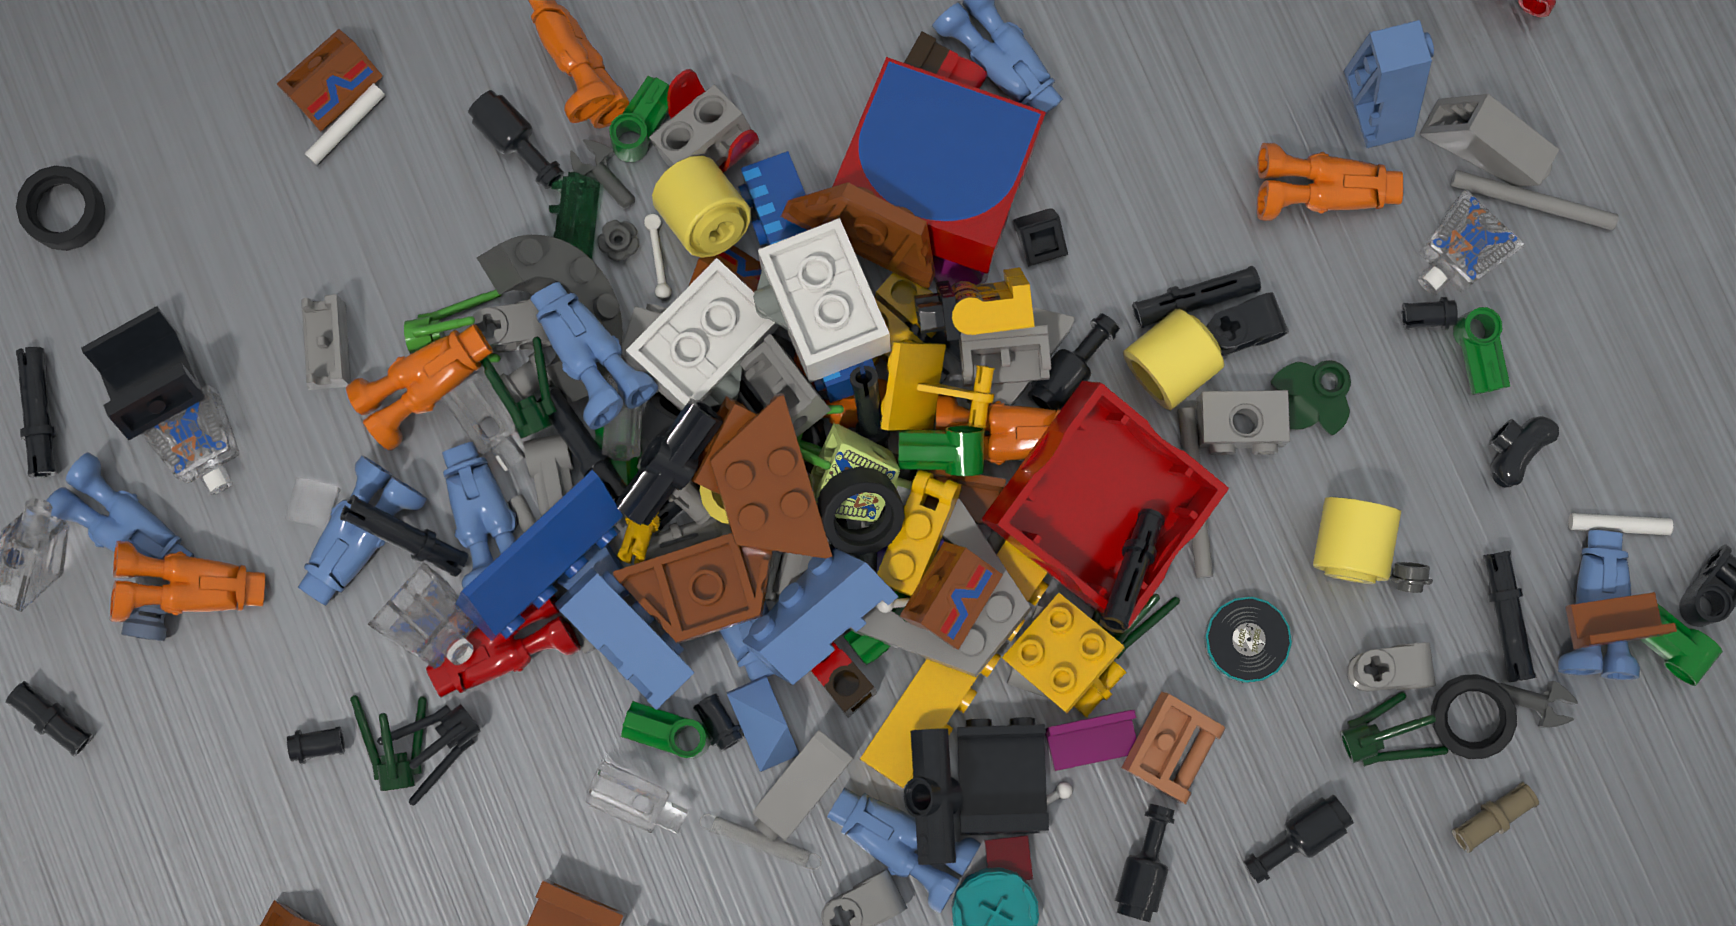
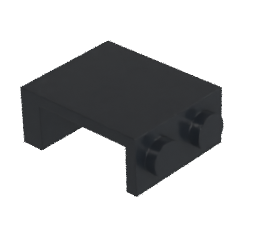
[81,306,205,440]
[957,717,1049,836]

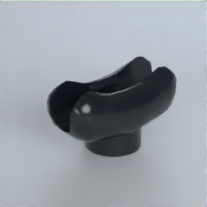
[1489,416,1559,488]

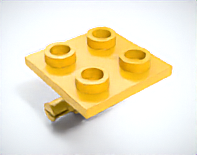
[881,342,995,430]
[1002,593,1127,718]

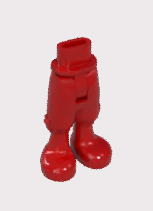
[426,595,581,698]

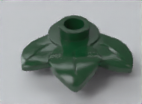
[1271,360,1351,436]

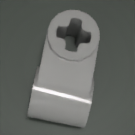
[469,299,552,354]
[1347,642,1436,692]
[821,869,908,926]

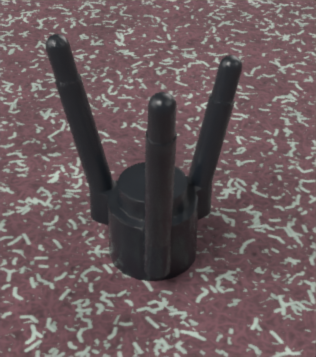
[377,704,481,806]

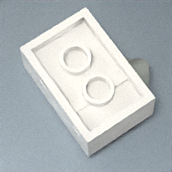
[753,218,891,383]
[626,258,779,412]

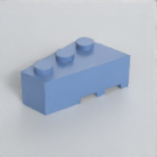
[1344,20,1434,149]
[742,546,899,685]
[554,568,695,710]

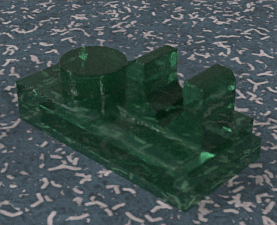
[549,172,600,259]

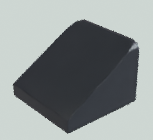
[1013,208,1068,267]

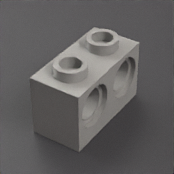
[649,84,751,167]

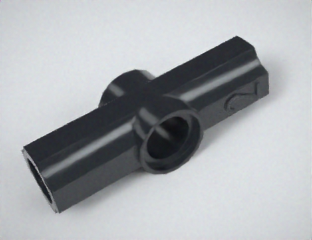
[616,398,723,526]
[904,728,963,865]

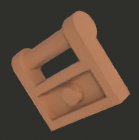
[1121,691,1226,805]

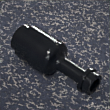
[468,90,564,189]
[1028,313,1120,410]
[1243,794,1354,884]
[1115,803,1175,922]

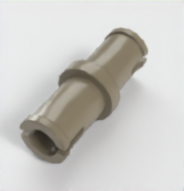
[1452,782,1539,853]

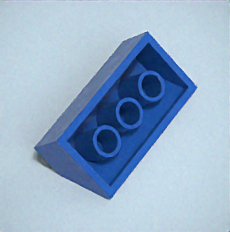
[455,470,623,641]

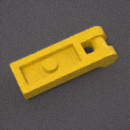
[877,469,961,596]

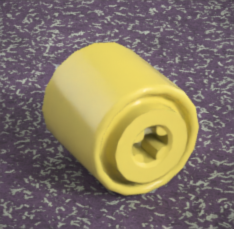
[652,155,751,258]
[1123,309,1225,411]
[1313,497,1401,584]

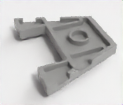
[849,498,1031,677]

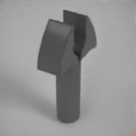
[570,139,635,209]
[1498,681,1578,728]

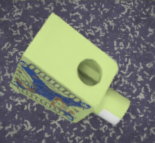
[809,423,912,522]

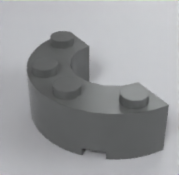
[476,235,623,404]

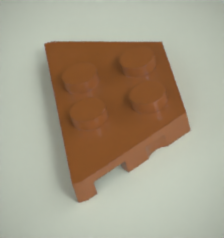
[780,182,935,289]
[709,393,832,559]
[613,533,773,644]

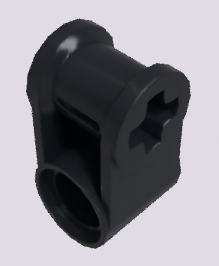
[1206,292,1289,356]
[1679,544,1736,627]

